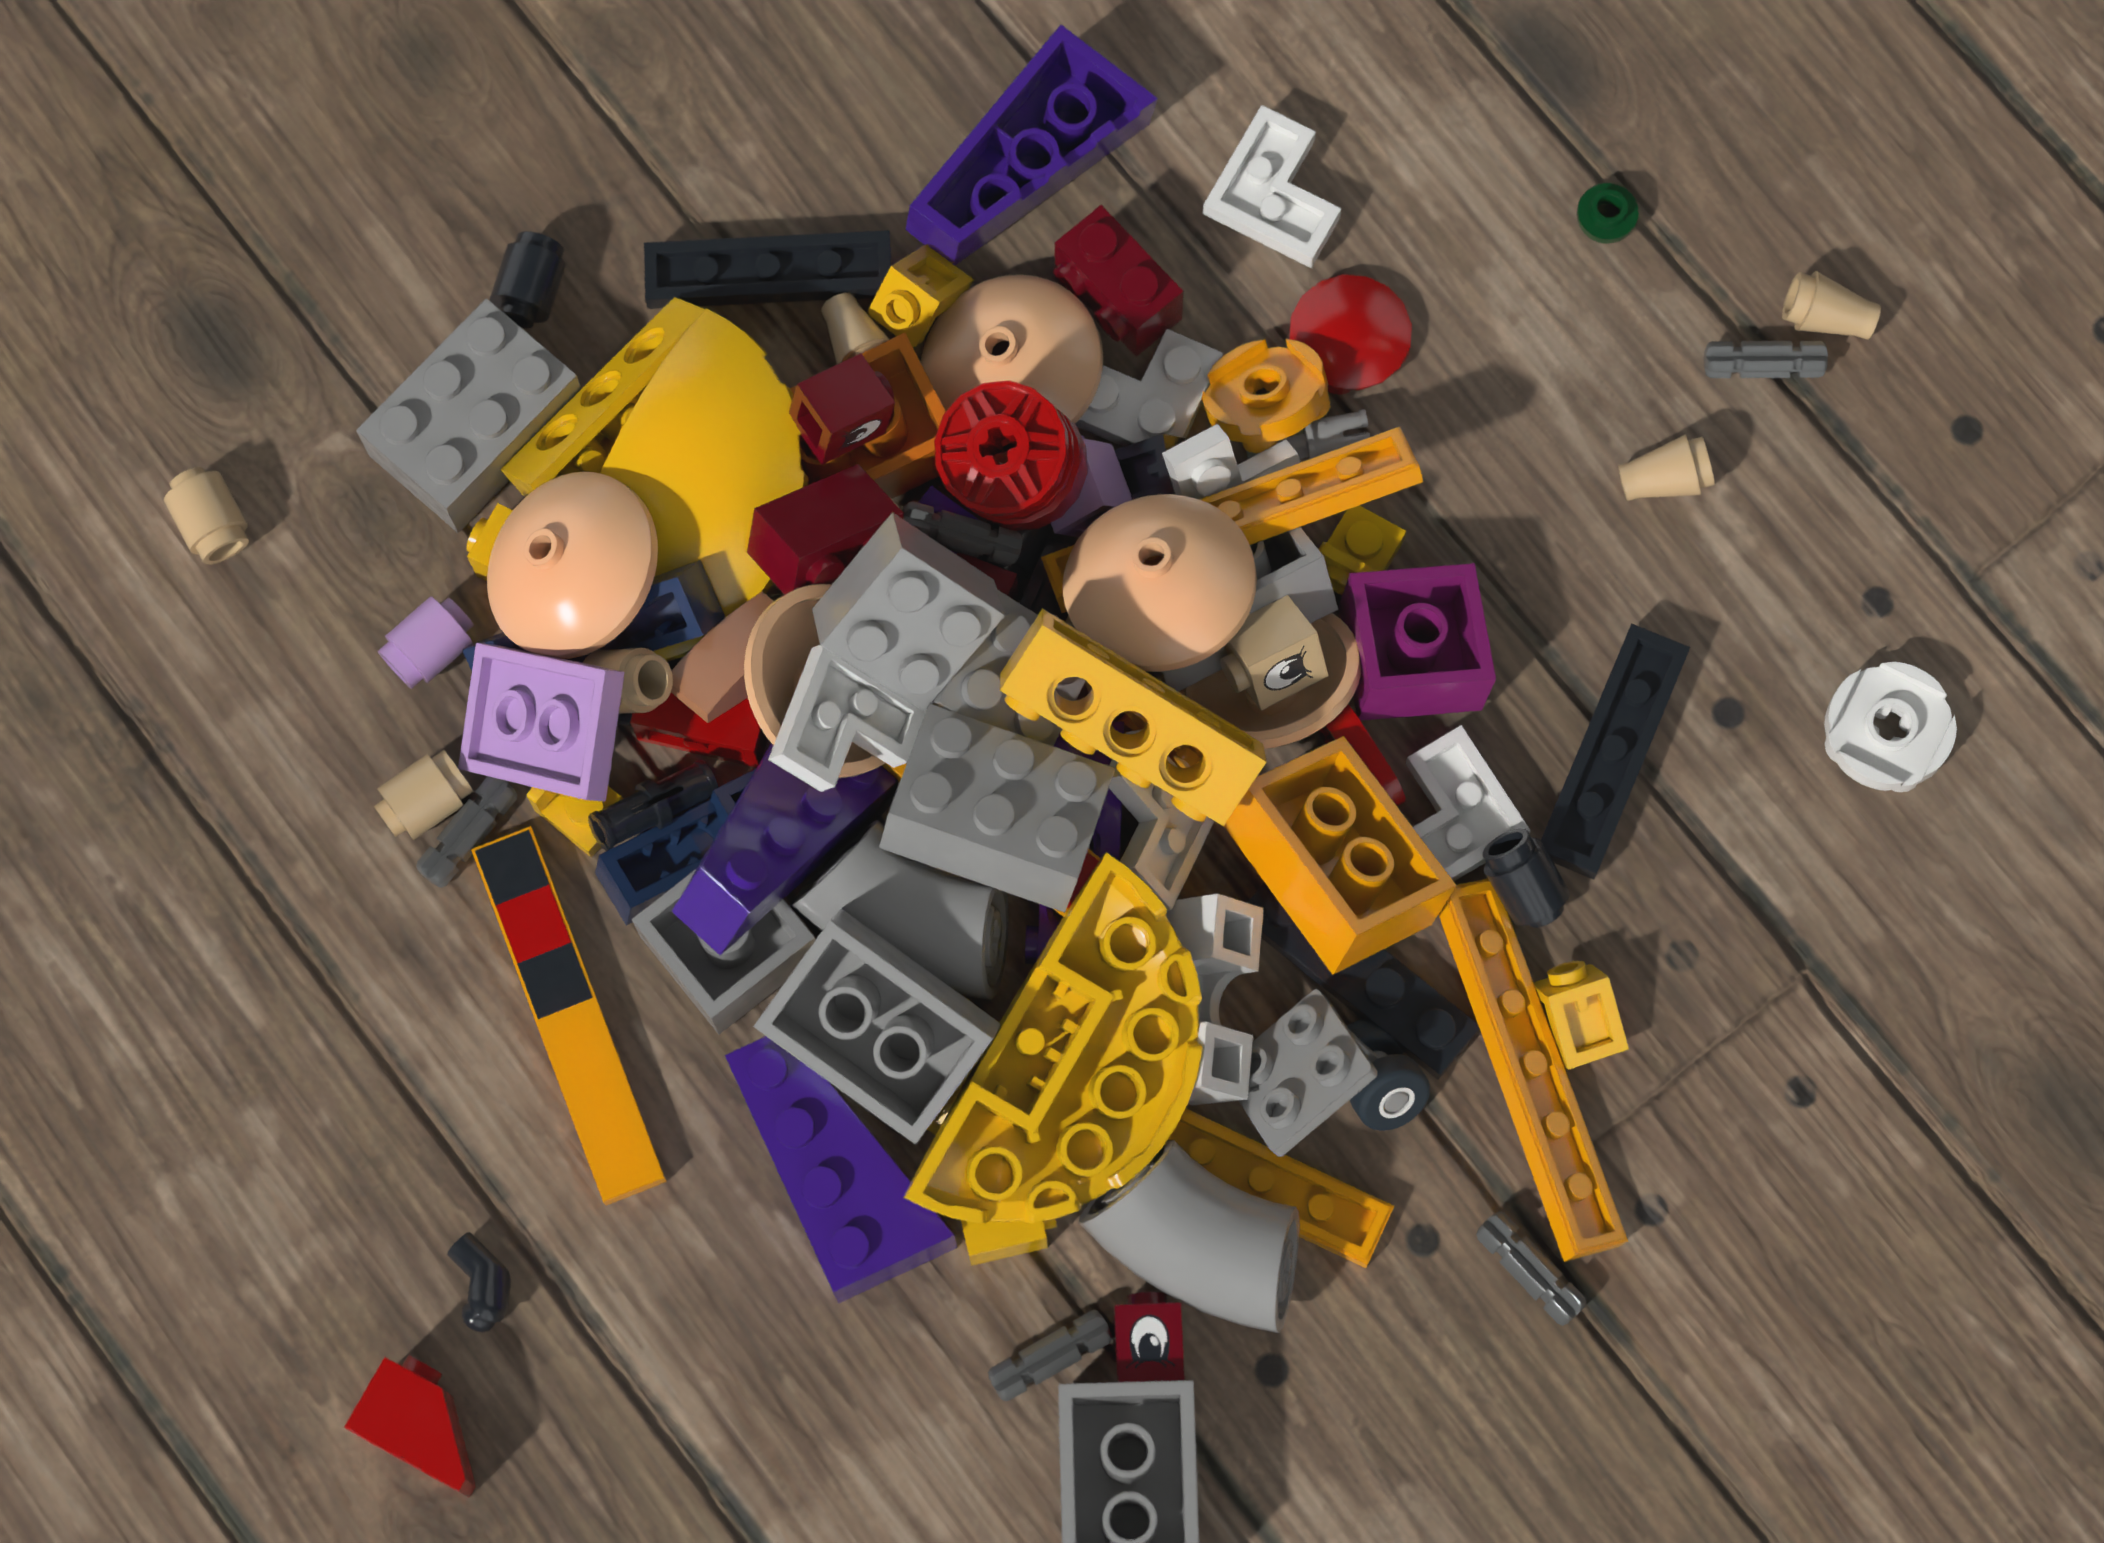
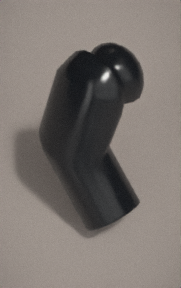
[447,1232,511,1333]

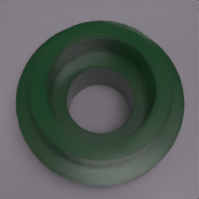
[1576,183,1639,244]

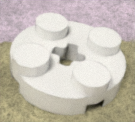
[1824,662,1957,792]

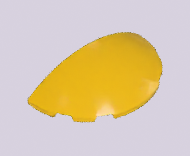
[600,308,808,662]
[904,853,1202,1224]

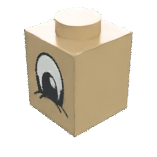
[1220,595,1329,711]

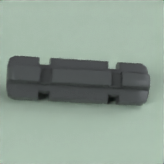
[1704,341,1828,378]
[902,501,1023,566]
[416,776,517,888]
[1476,1211,1587,1326]
[988,1310,1112,1401]

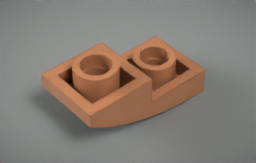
[671,592,774,723]

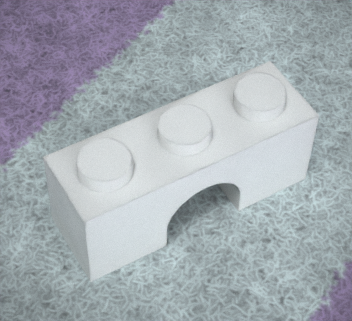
[1166,894,1264,1105]

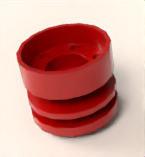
[934,380,1088,531]

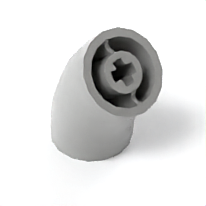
[789,820,1009,1000]
[1078,1140,1299,1333]

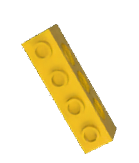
[500,297,705,497]
[1000,609,1267,826]

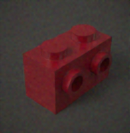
[1054,205,1184,357]
[747,464,904,595]

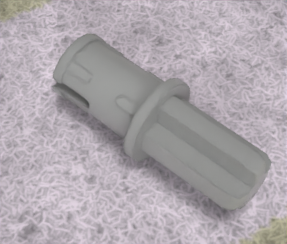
[1246,409,1370,459]

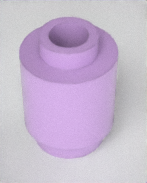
[378,596,474,689]

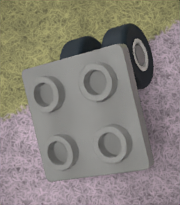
[1238,989,1430,1157]

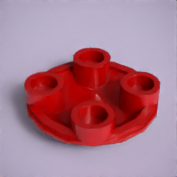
[1289,274,1412,395]

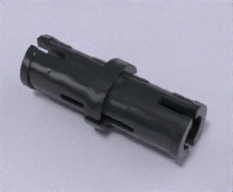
[588,759,718,851]

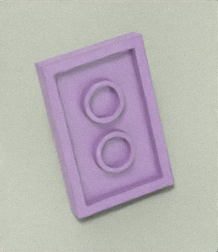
[458,643,625,801]

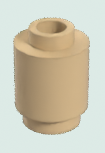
[164,467,249,564]
[583,648,673,713]
[374,750,473,840]

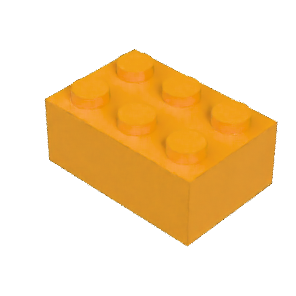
[1224,736,1457,975]

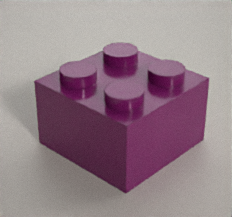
[1338,563,1496,721]

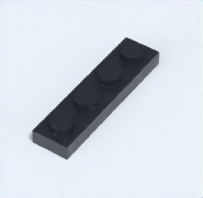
[644,230,892,309]
[1541,623,1691,880]
[1247,882,1480,1080]

